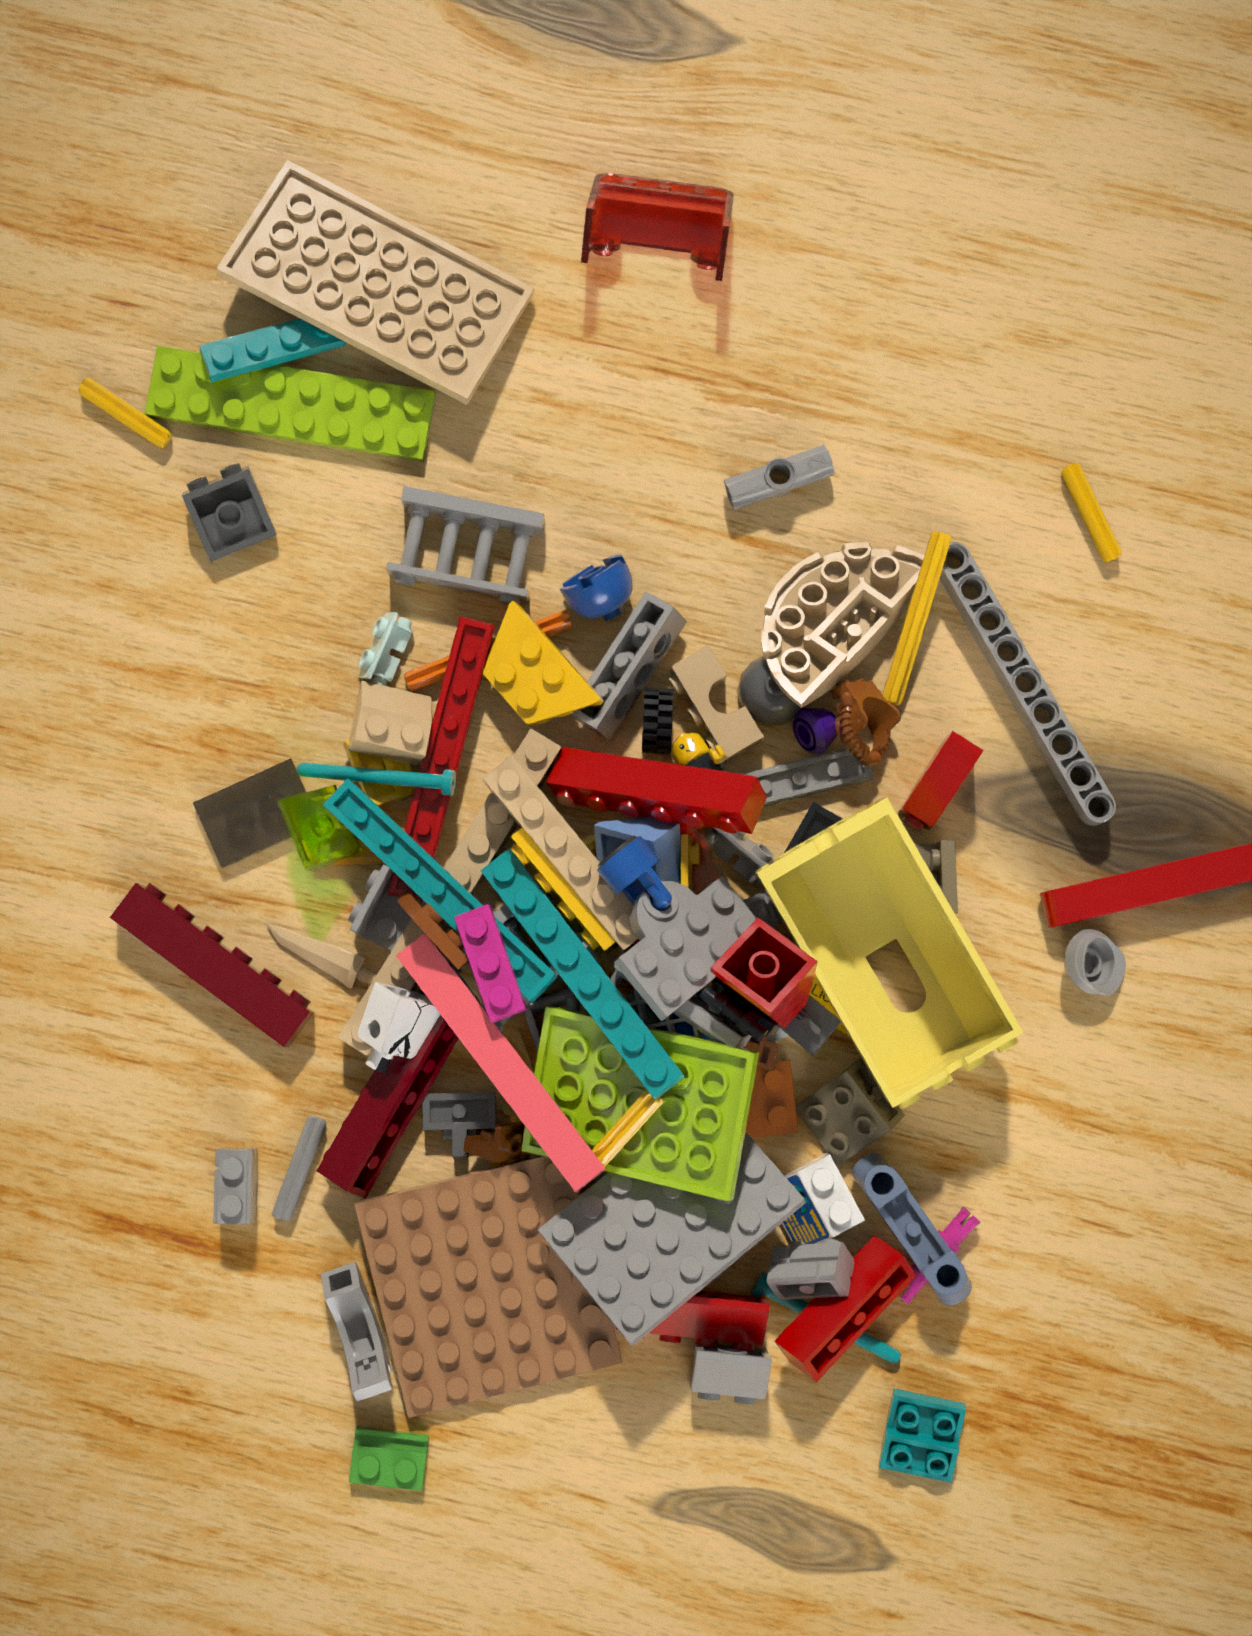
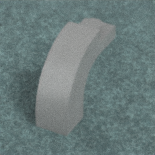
[321,1262,392,1401]

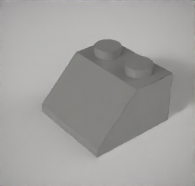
[690,1342,772,1404]

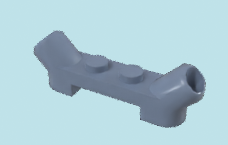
[852,1153,972,1306]

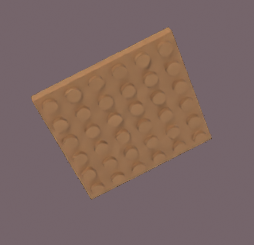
[354,1155,622,1418]

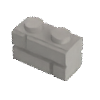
[213,1148,258,1224]
[766,1239,854,1300]

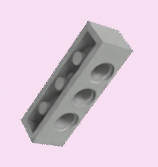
[571,592,687,741]

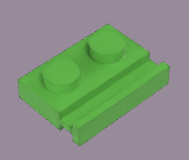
[349,1426,429,1491]

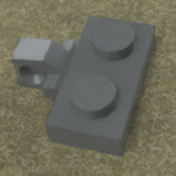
[422,1092,496,1158]

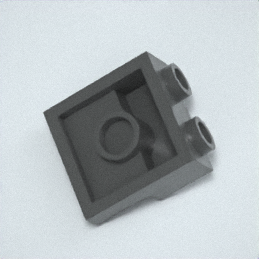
[182,463,277,562]

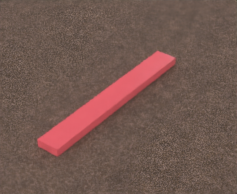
[396,933,606,1192]

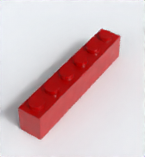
[546,747,767,834]

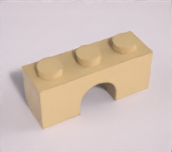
[669,645,764,762]

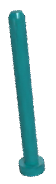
[297,762,456,796]
[751,1271,901,1363]

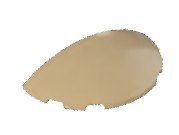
[761,542,924,708]

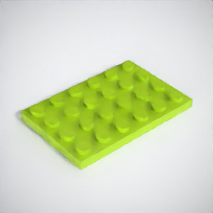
[521,1005,759,1202]

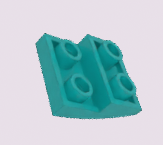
[879,1388,966,1483]

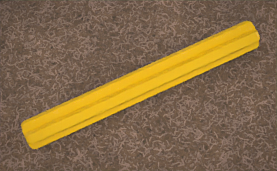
[882,531,951,705]

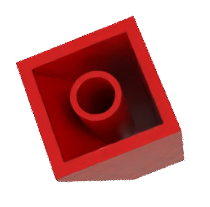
[710,917,818,1029]

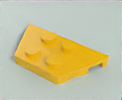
[482,601,604,727]

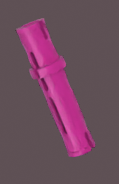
[899,1207,981,1305]

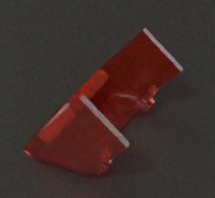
[581,173,734,281]

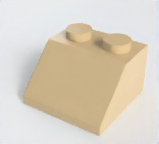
[347,681,432,766]

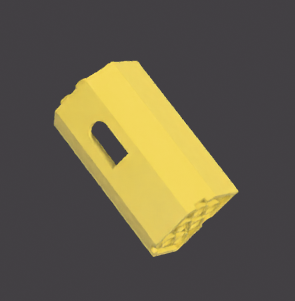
[754,797,1024,1109]

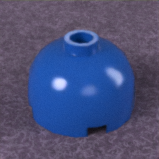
[560,555,633,621]

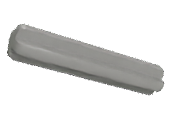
[272,1115,327,1221]

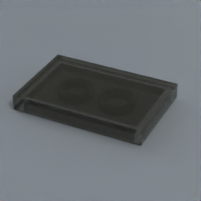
[193,758,321,869]

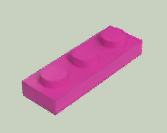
[454,904,528,1023]

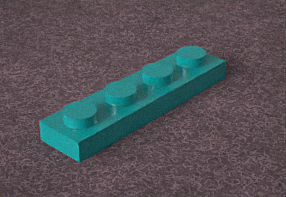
[199,318,346,383]

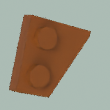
[397,891,469,969]

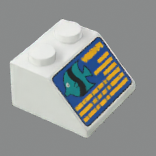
[782,1153,865,1244]

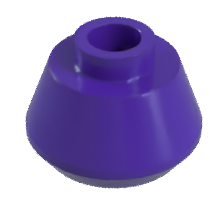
[793,707,837,754]

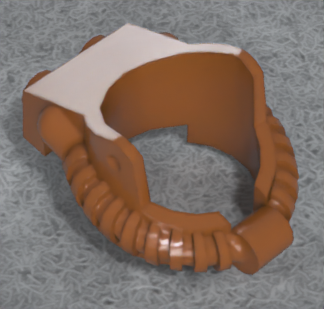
[830,678,901,766]

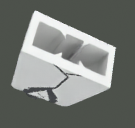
[358,982,441,1073]

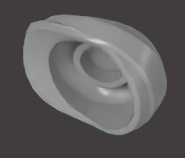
[1064,929,1126,996]

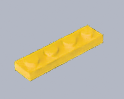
[510,827,616,952]

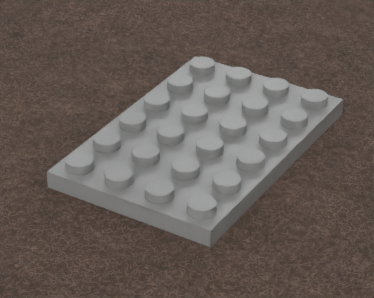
[538,1131,805,1346]

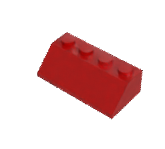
[616,1290,770,1351]

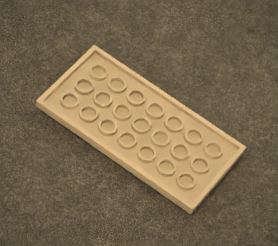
[216,160,534,405]

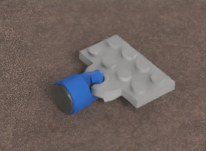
[597,835,757,1021]

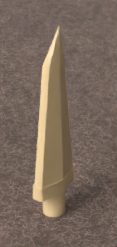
[265,922,377,989]

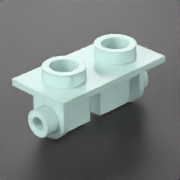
[358,612,413,686]

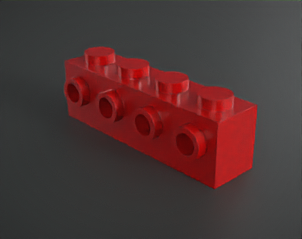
[774,1235,916,1383]

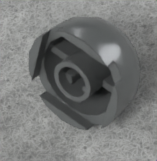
[737,656,805,727]

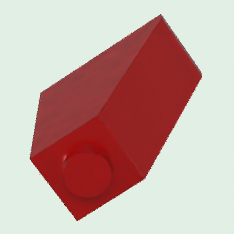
[898,731,984,831]

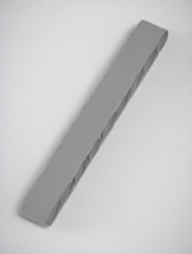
[940,542,1116,826]

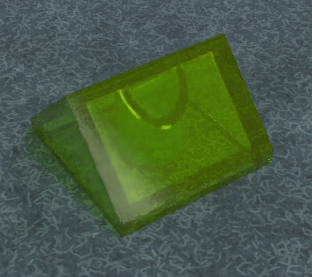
[277,785,362,872]

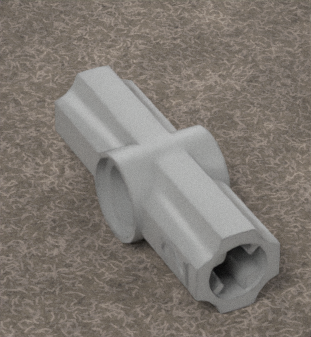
[724,445,835,510]

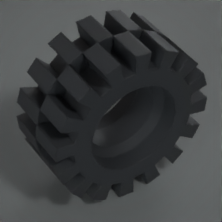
[642,688,673,754]

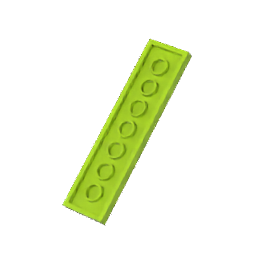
[144,346,436,463]

